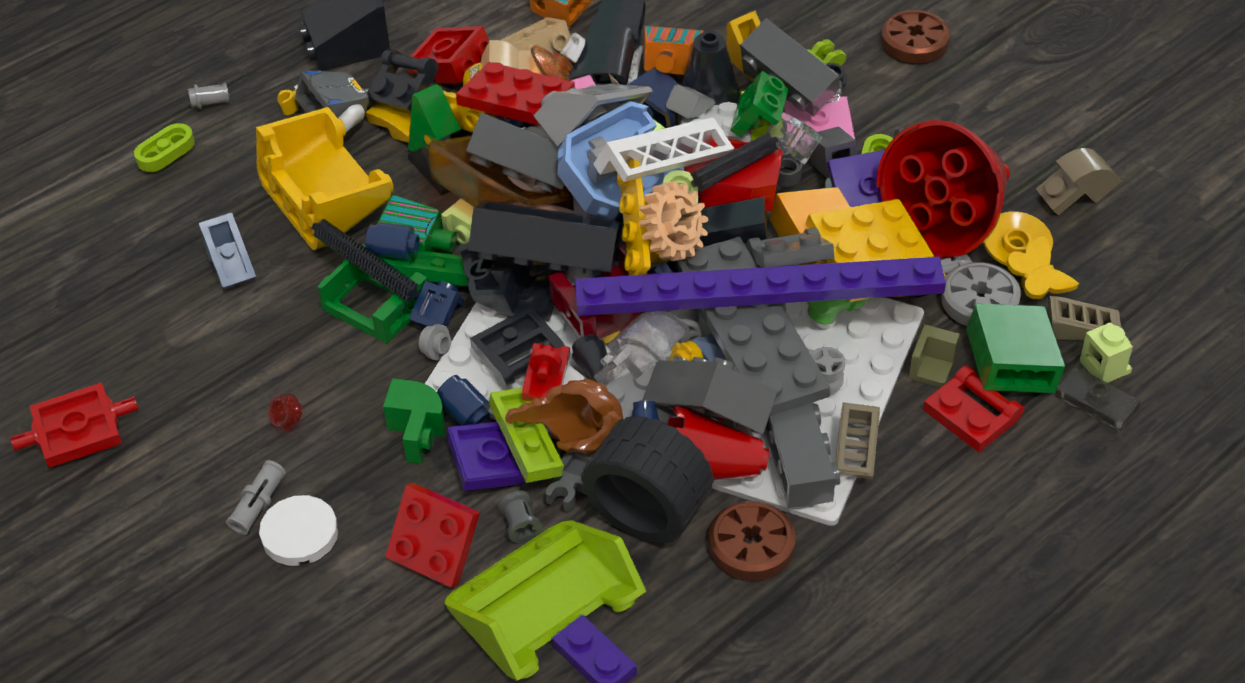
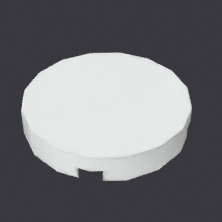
[259,495,338,566]

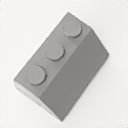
[534,84,653,147]

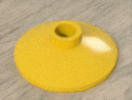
[984,212,1053,266]

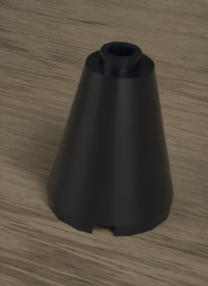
[681,31,740,105]

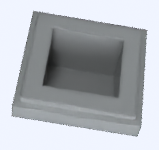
[666,84,715,119]

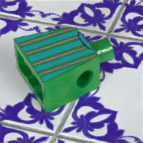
[377,195,457,252]

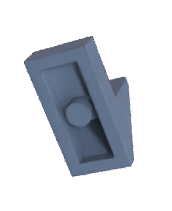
[199,212,256,290]

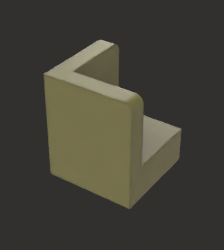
[909,324,960,388]

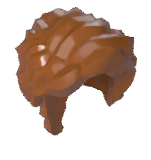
[505,379,623,455]

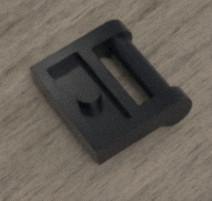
[367,49,438,114]
[470,306,565,388]

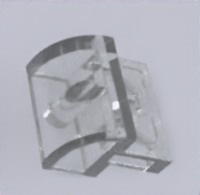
[594,311,690,386]

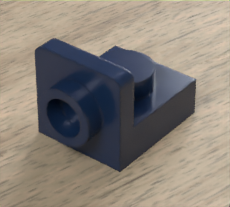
[409,281,465,327]

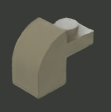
[1036,148,1122,215]

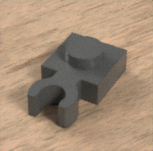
[546,451,593,512]

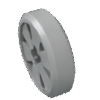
[941,262,1021,326]

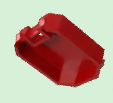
[684,136,783,212]

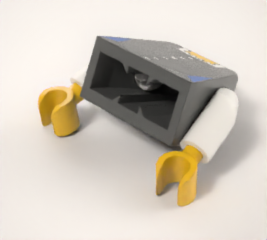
[277,71,375,133]

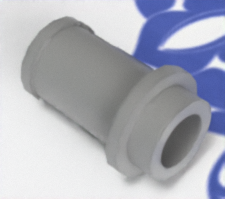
[188,83,230,110]

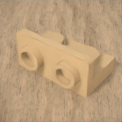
[499,17,571,57]

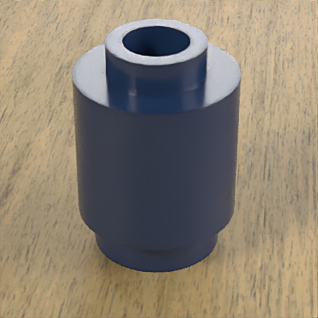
[366,222,420,261]
[437,375,490,426]

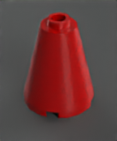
[667,406,769,480]

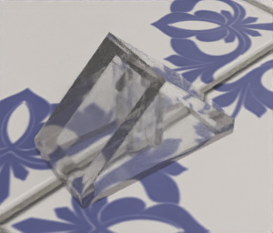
[765,112,822,165]

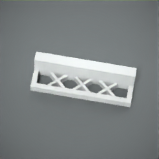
[593,117,734,182]

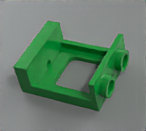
[317,244,428,344]

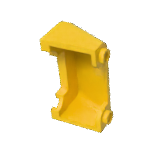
[256,107,393,250]

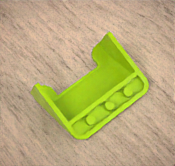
[445,520,646,681]

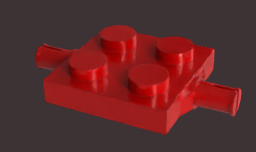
[10,383,139,468]

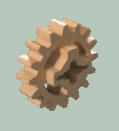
[639,181,708,261]

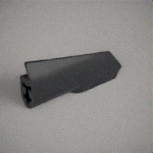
[568,0,645,86]

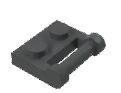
[746,228,835,267]

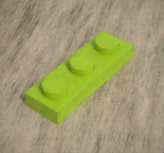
[489,387,564,483]

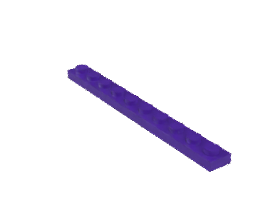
[575,257,946,316]

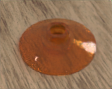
[531,45,573,81]

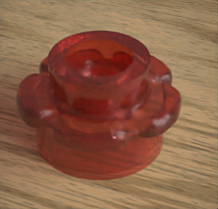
[268,394,302,430]

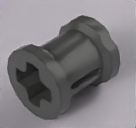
[498,491,542,543]

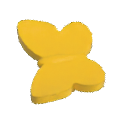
[1007,235,1079,299]

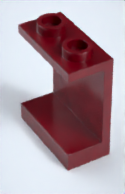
[549,244,660,339]

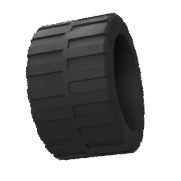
[581,416,714,544]

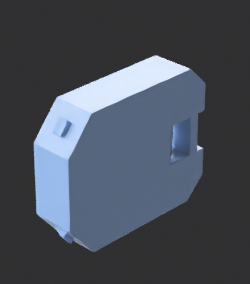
[557,101,685,220]

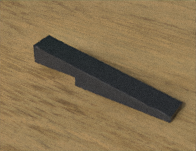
[616,197,767,262]

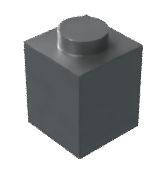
[809,126,857,178]

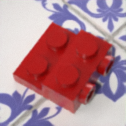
[406,26,490,85]

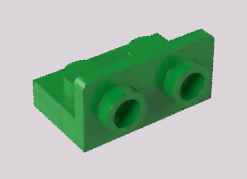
[730,71,788,138]

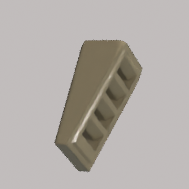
[1046,296,1121,340]
[835,402,880,479]

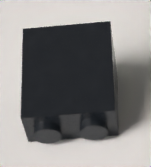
[299,0,390,71]

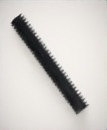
[691,133,779,191]
[311,219,421,302]

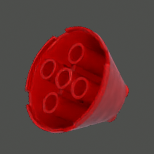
[877,120,1010,258]

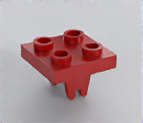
[385,483,480,588]

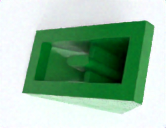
[408,84,461,152]

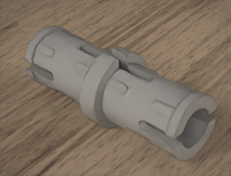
[226,460,286,535]

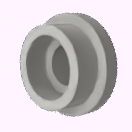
[419,324,451,360]

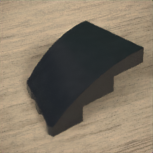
[458,244,565,321]

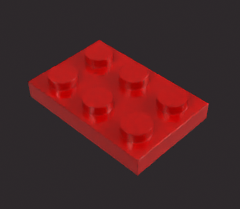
[456,62,575,126]

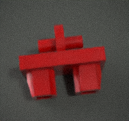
[521,343,570,401]

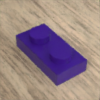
[552,614,637,683]

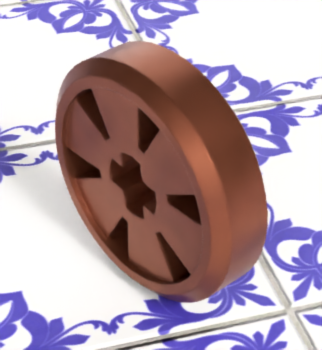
[881,10,950,63]
[709,501,796,581]

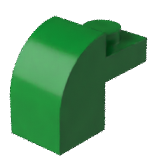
[383,378,446,464]

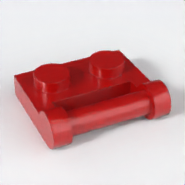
[923,365,1025,452]

